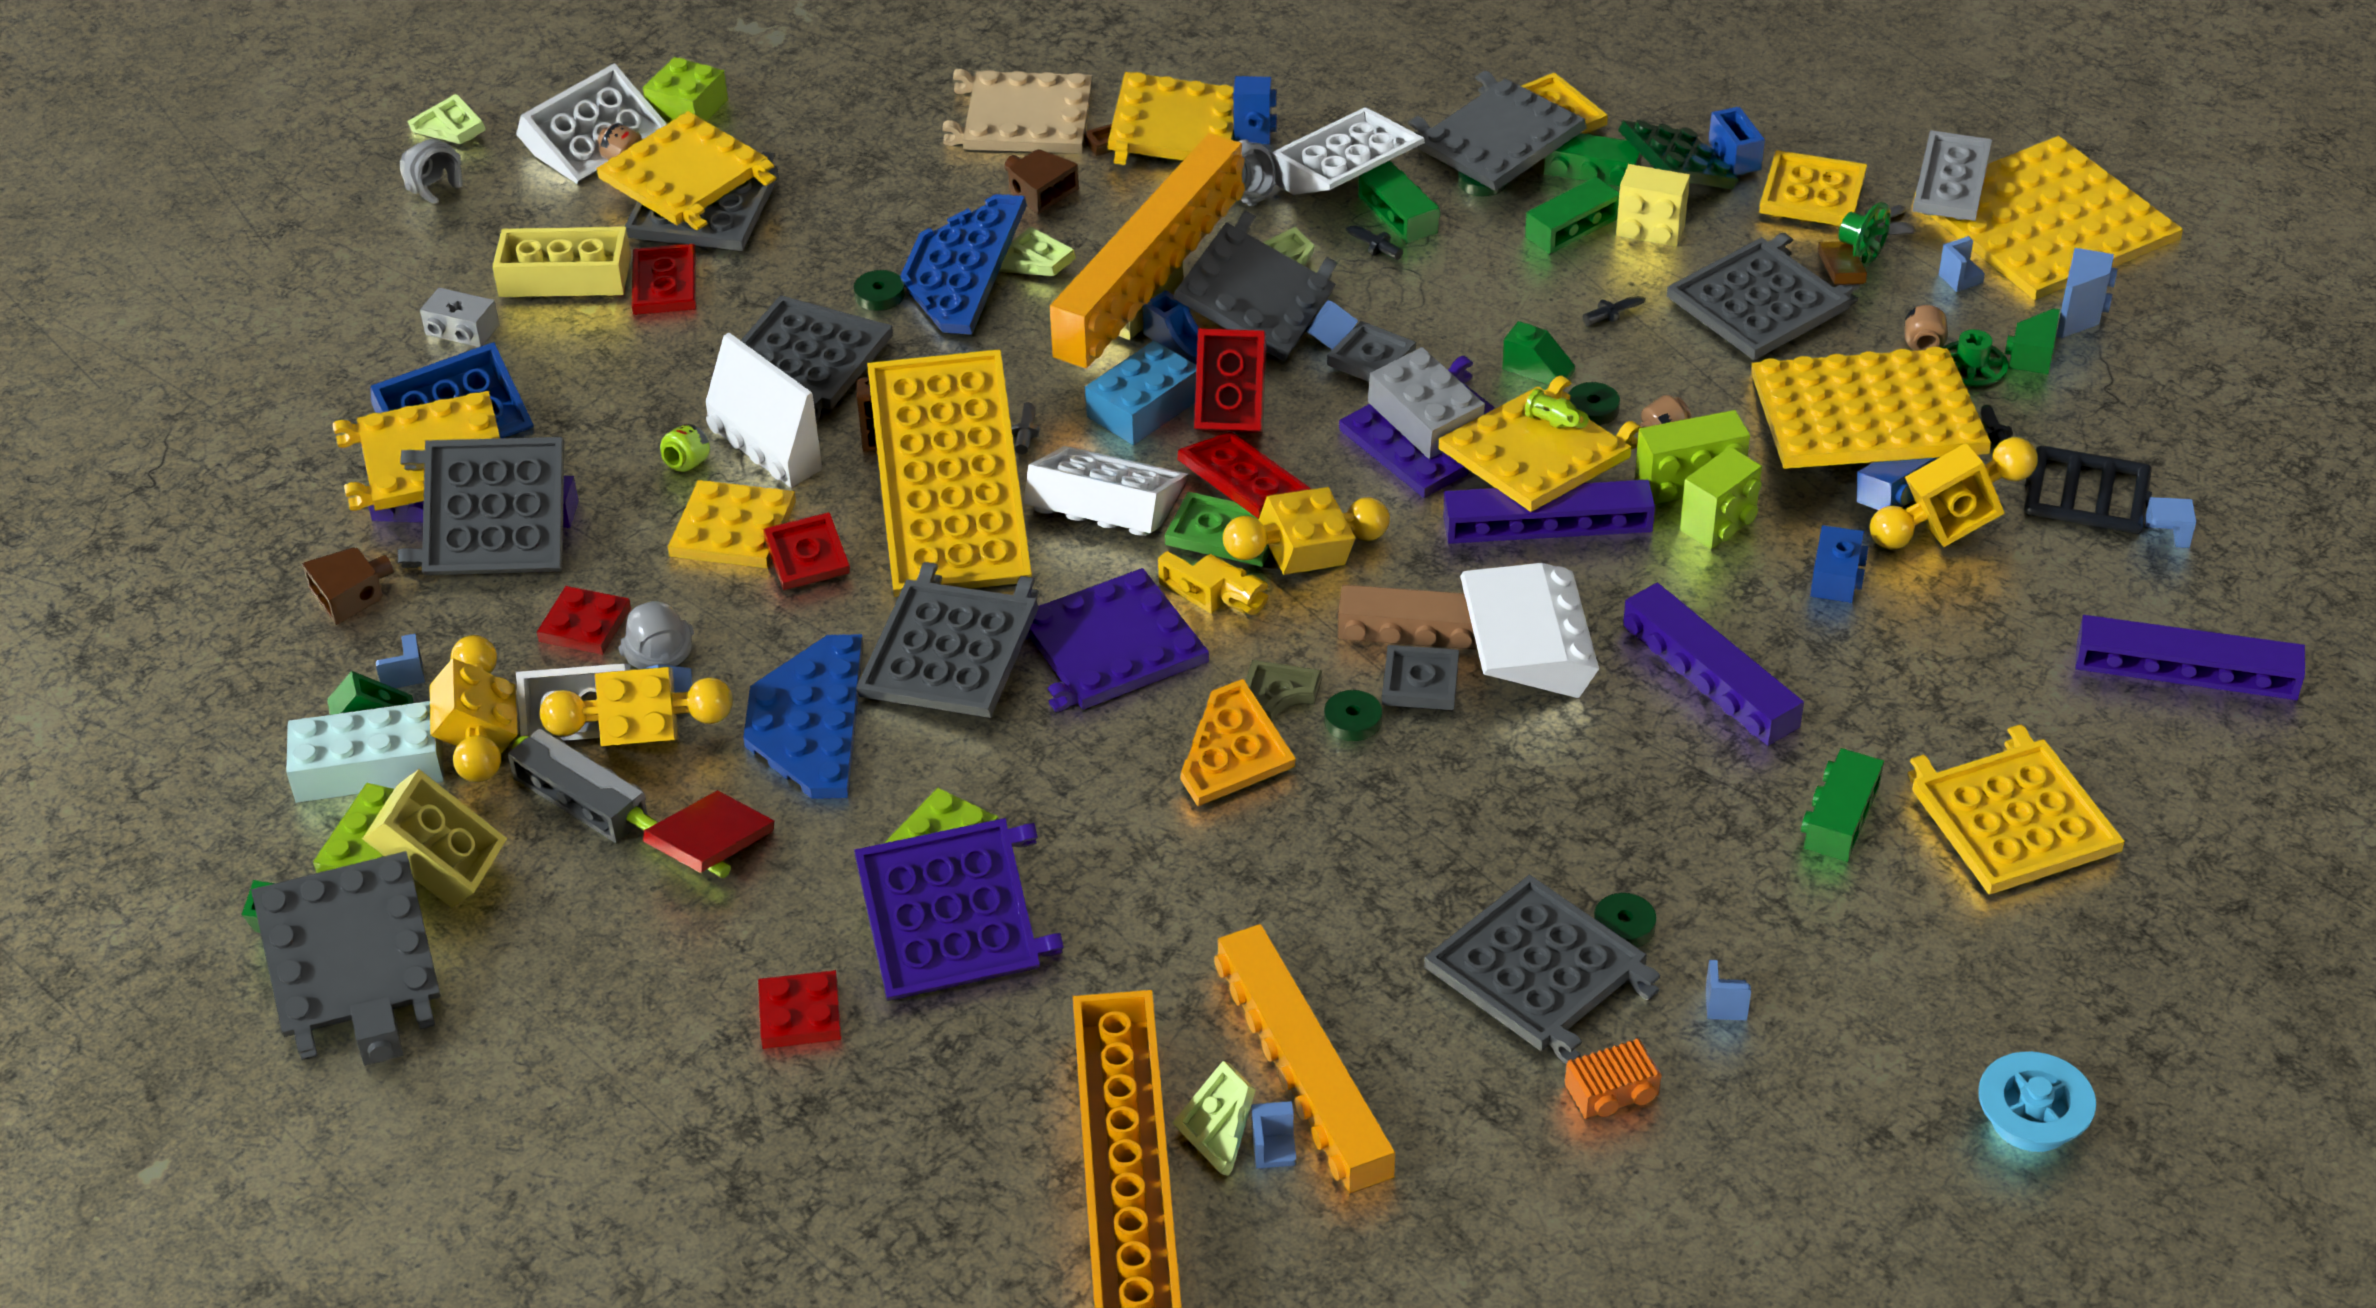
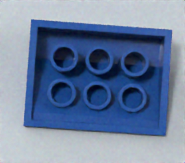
[370,342,534,438]

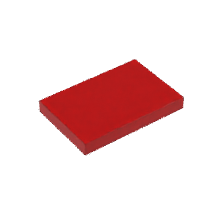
[632,244,696,315]
[643,790,775,873]

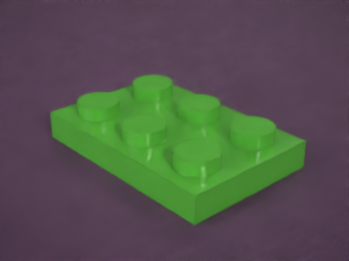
[1165,492,1271,567]

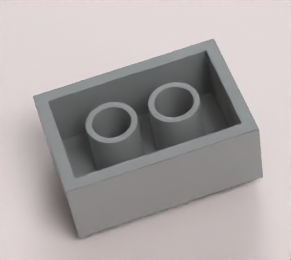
[1368,347,1485,460]

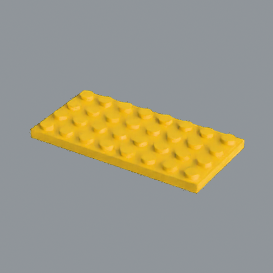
[867,349,1032,597]

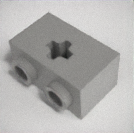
[420,287,500,347]

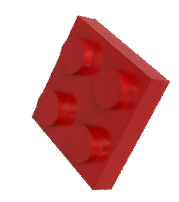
[763,512,850,591]
[536,586,631,655]
[758,970,841,1049]

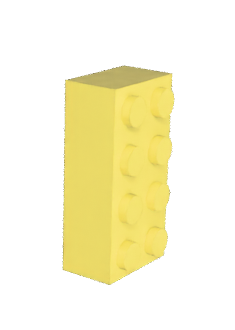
[492,227,631,298]

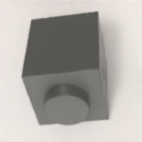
[350,996,404,1066]

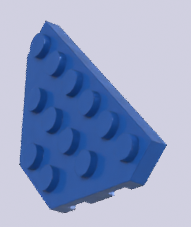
[900,194,1027,335]
[743,634,863,799]

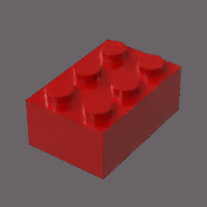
[1194,328,1267,433]

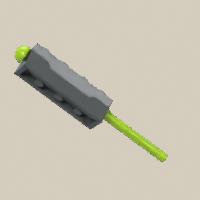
[507,728,731,878]

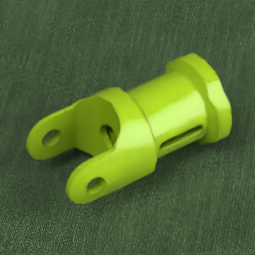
[1525,388,1589,429]

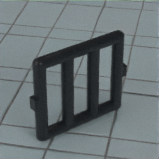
[2024,445,2152,534]

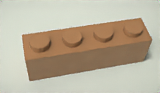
[1338,585,1478,650]

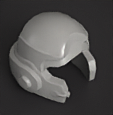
[400,139,462,203]
[1239,139,1276,206]
[618,601,694,669]

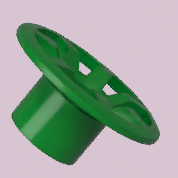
[1839,202,1891,268]
[1942,329,2008,386]

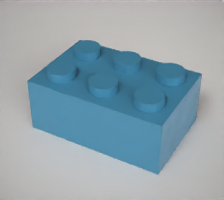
[1085,340,1197,446]

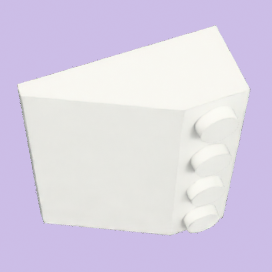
[516,63,667,184]
[1271,107,1425,195]
[706,333,823,488]
[1023,446,1189,536]
[1460,563,1599,698]

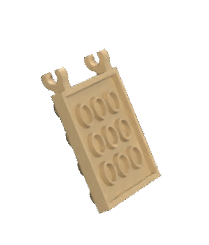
[942,69,1093,154]

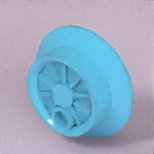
[1978,1051,2096,1152]

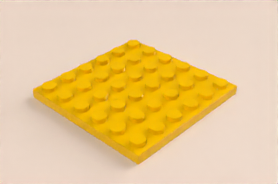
[1913,136,2183,300]
[1751,347,1991,469]

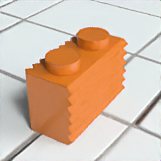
[1565,1038,1661,1119]

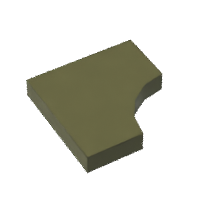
[1245,660,1322,722]

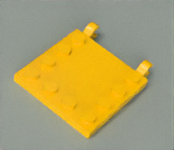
[1108,72,1234,165]
[597,111,776,230]
[1439,376,1642,512]
[333,391,500,511]
[1907,724,2125,895]

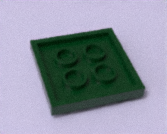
[1618,120,1739,189]

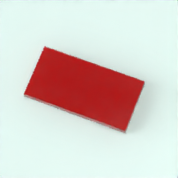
[1177,432,1311,519]

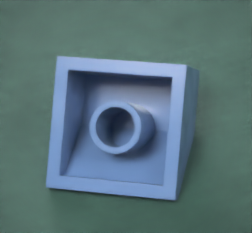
[2056,248,2118,338]

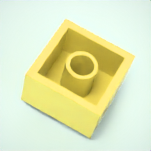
[1616,164,1690,247]

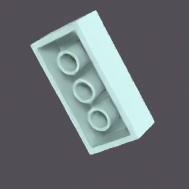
[286,701,444,803]

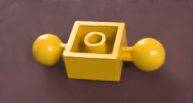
[1870,437,2038,550]
[1223,487,1390,575]
[430,635,518,783]
[540,667,733,747]

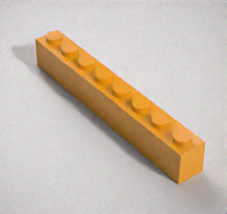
[1214,924,1395,1194]

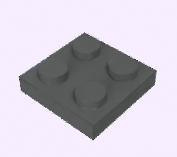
[1327,321,1416,382]
[1382,645,1459,710]

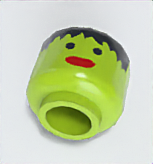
[660,424,710,472]

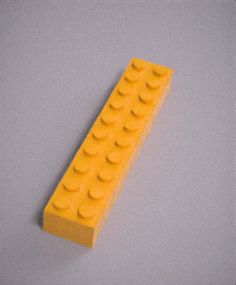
[1050,133,1245,369]
[1073,990,1181,1308]

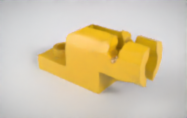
[1158,551,1269,615]

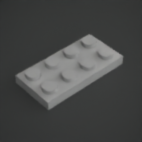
[1912,130,1992,221]

